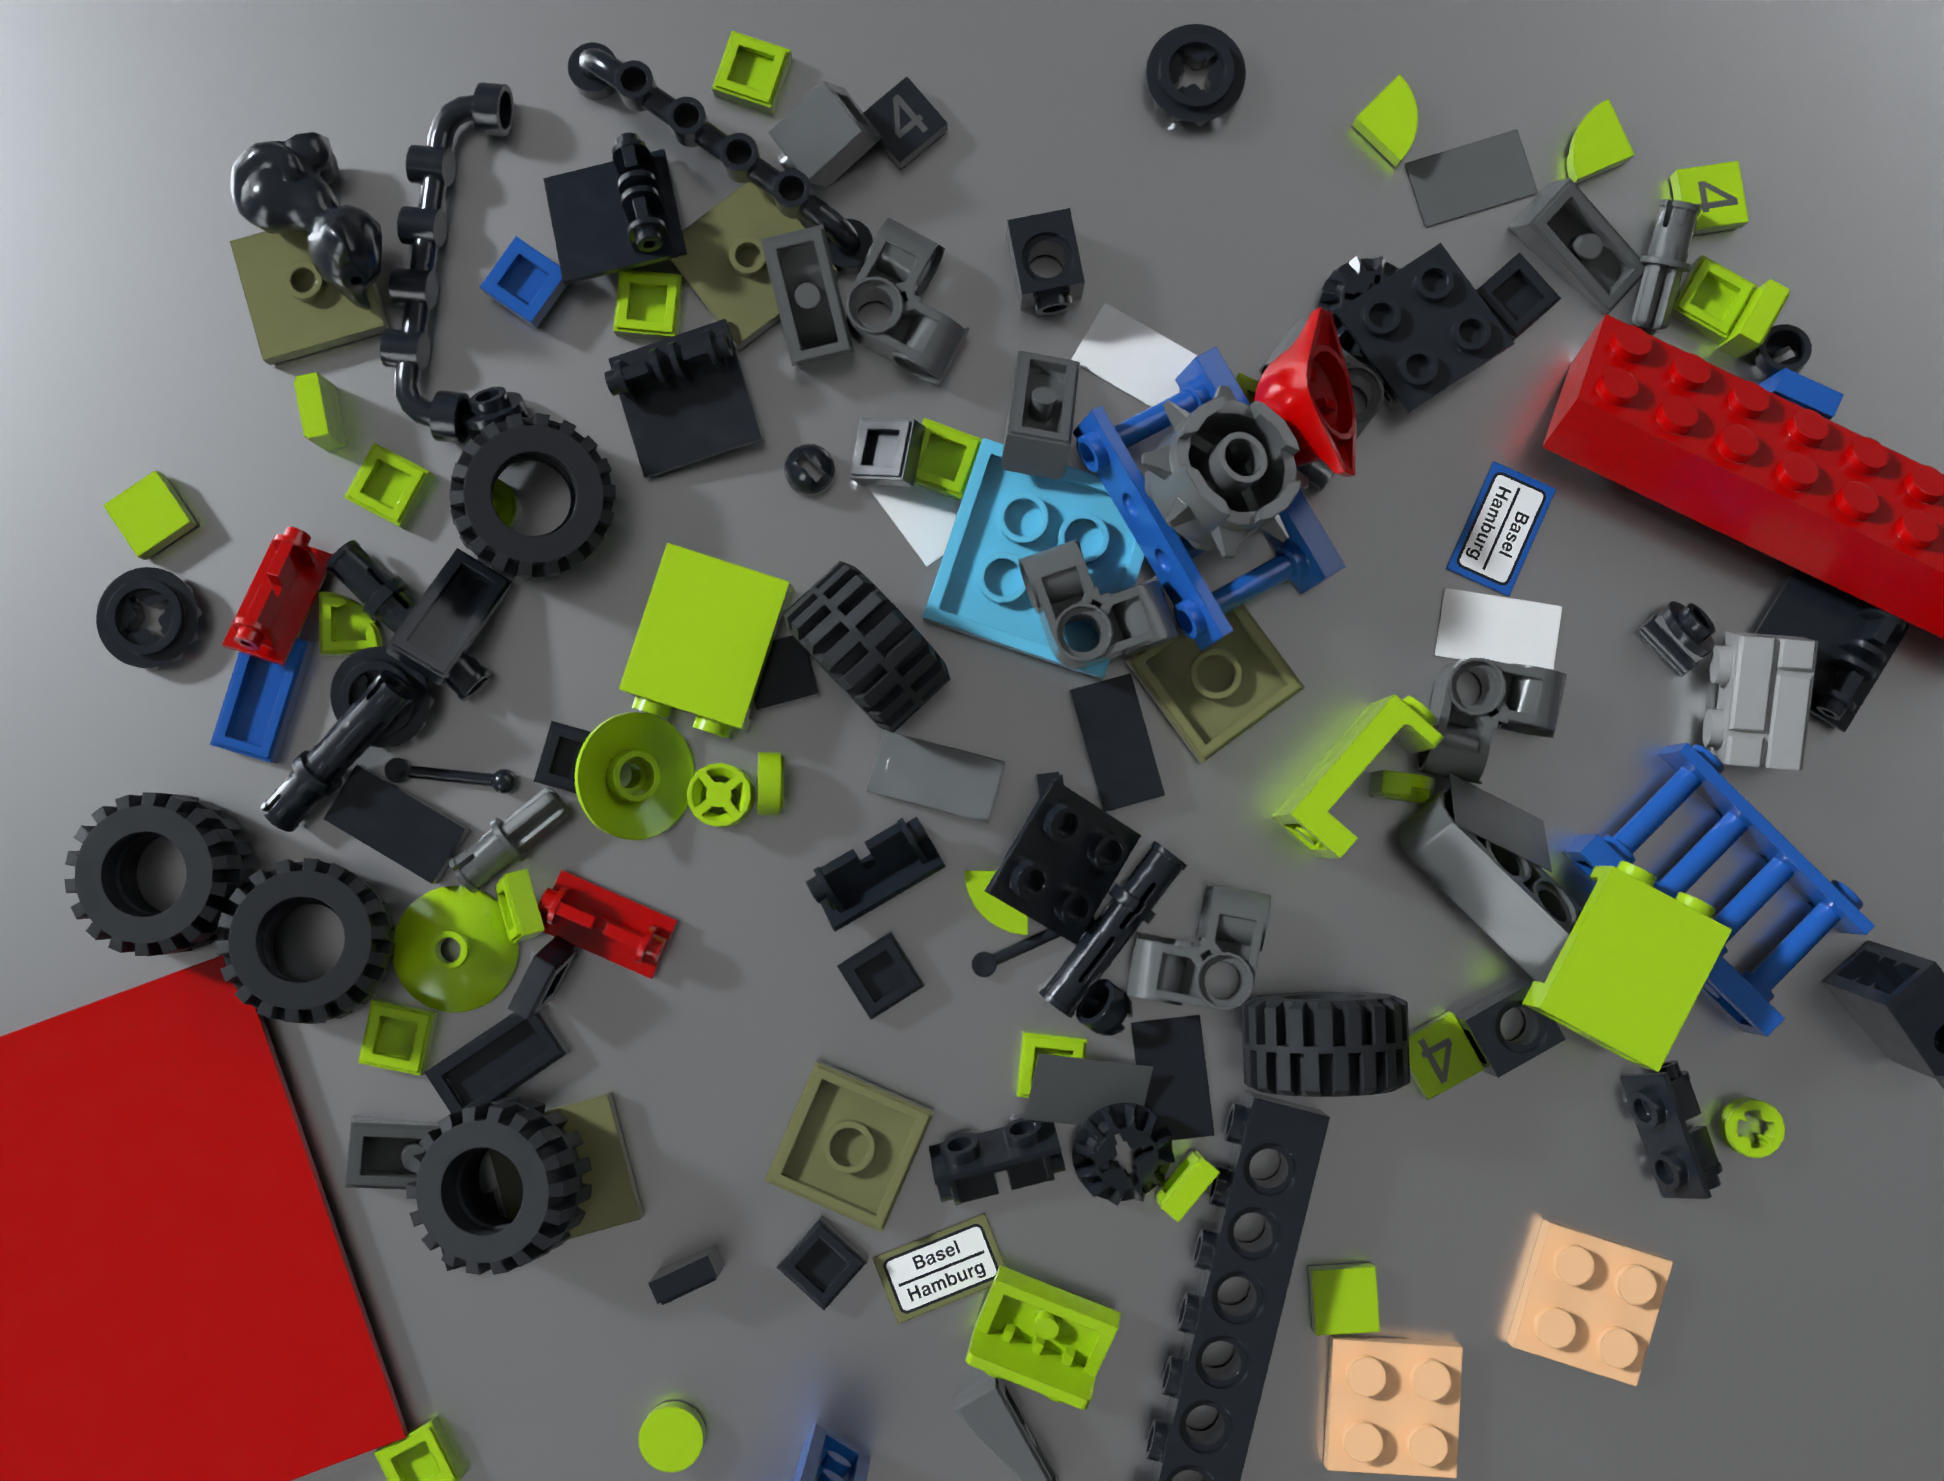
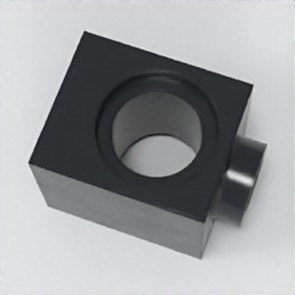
[1006,208,1085,315]
[1454,979,1566,1078]

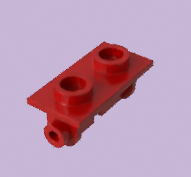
[222,527,333,666]
[538,870,678,979]

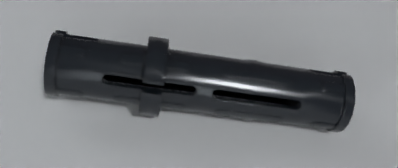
[325,540,492,701]
[261,670,415,832]
[1039,841,1187,1018]

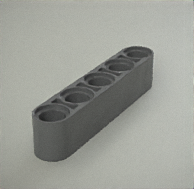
[1397,788,1583,983]

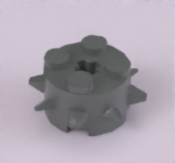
[1141,385,1309,559]

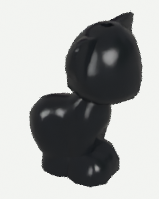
[231,132,382,310]

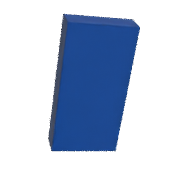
[210,638,315,764]

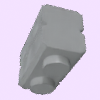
[1703,631,1818,771]

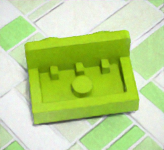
[965,1265,1121,1410]

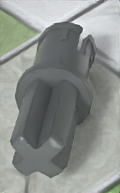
[1632,199,1702,330]
[448,787,569,893]

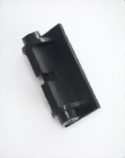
[805,816,946,932]
[1621,1060,1723,1199]
[929,1118,1066,1206]

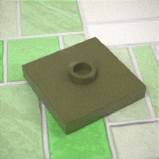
[669,182,838,350]
[230,231,390,365]
[1126,604,1305,764]
[764,1059,934,1233]
[489,1092,644,1240]

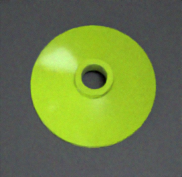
[575,712,694,840]
[392,885,520,1013]

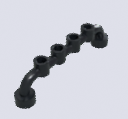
[568,42,873,275]
[380,82,514,444]

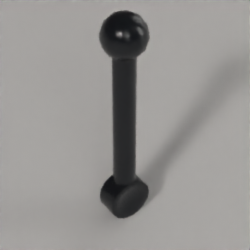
[384,758,517,794]
[972,916,1095,977]

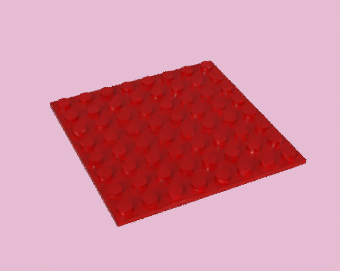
[0,956,408,1481]

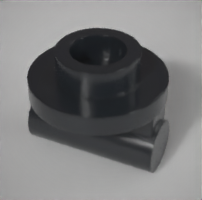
[461,386,531,440]
[1636,601,1716,677]

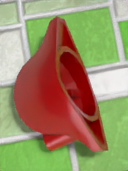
[1254,307,1356,477]

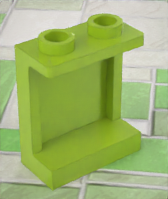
[619,543,795,739]
[1271,694,1444,858]
[1522,861,1732,1072]

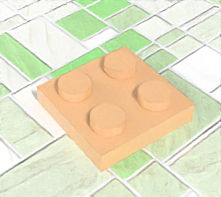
[1506,1219,1673,1387]
[1323,1334,1463,1478]

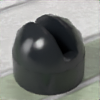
[1754,324,1812,378]
[784,444,836,497]
[1076,979,1133,1036]

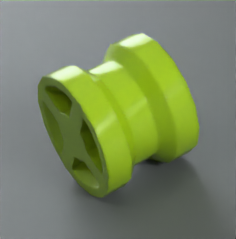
[687,763,756,828]

